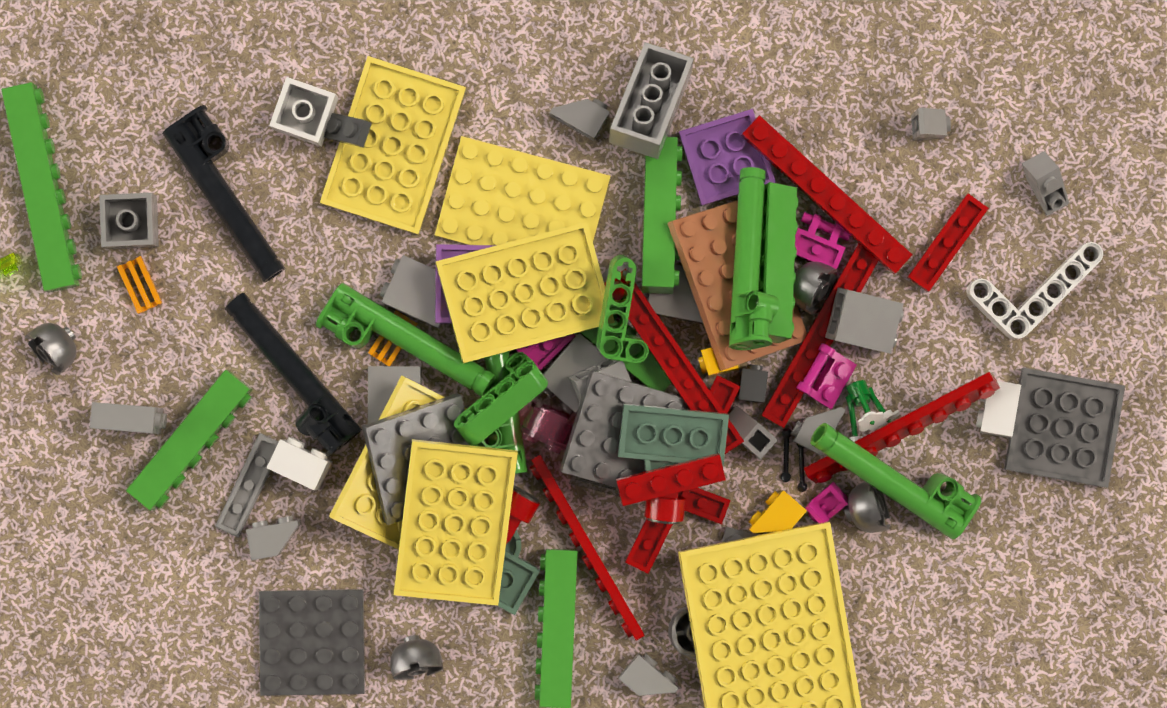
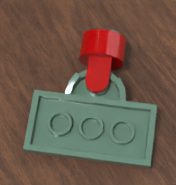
[618,403,729,524]
[498,485,540,615]

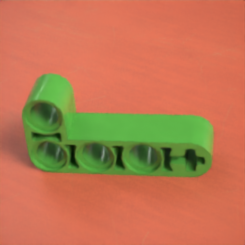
[596,255,649,363]
[454,352,548,446]

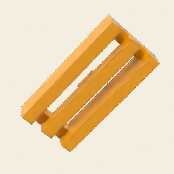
[117,256,163,314]
[368,310,418,366]

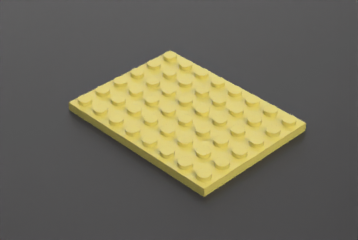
[678,522,862,708]

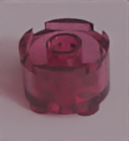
[520,400,575,454]

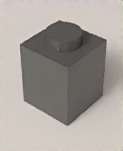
[737,364,768,403]

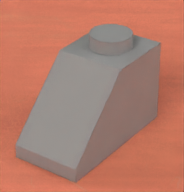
[549,99,610,141]
[911,108,951,141]
[791,407,846,456]

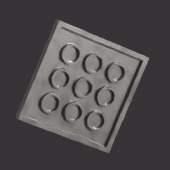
[1004,367,1125,488]
[559,370,687,488]
[362,393,468,525]
[259,589,365,696]

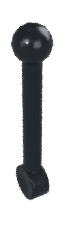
[781,428,792,482]
[796,444,807,492]

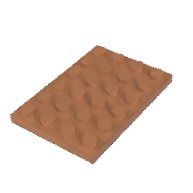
[667,200,807,371]

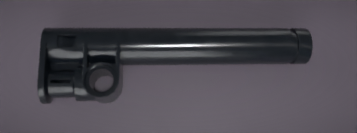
[162,105,285,283]
[225,293,362,458]

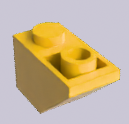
[698,347,739,378]
[748,490,807,533]

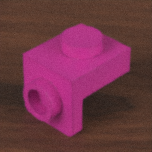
[805,481,848,523]

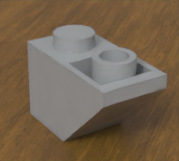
[1022,151,1070,216]
[729,406,778,460]
[246,516,301,560]
[618,653,679,696]

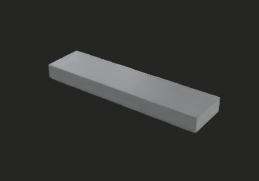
[215,433,279,538]

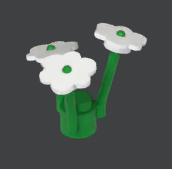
[845,380,900,442]

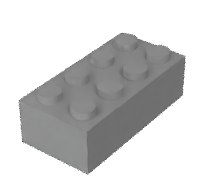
[609,42,694,159]

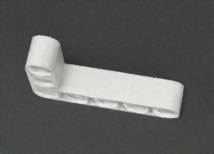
[966,242,1103,340]

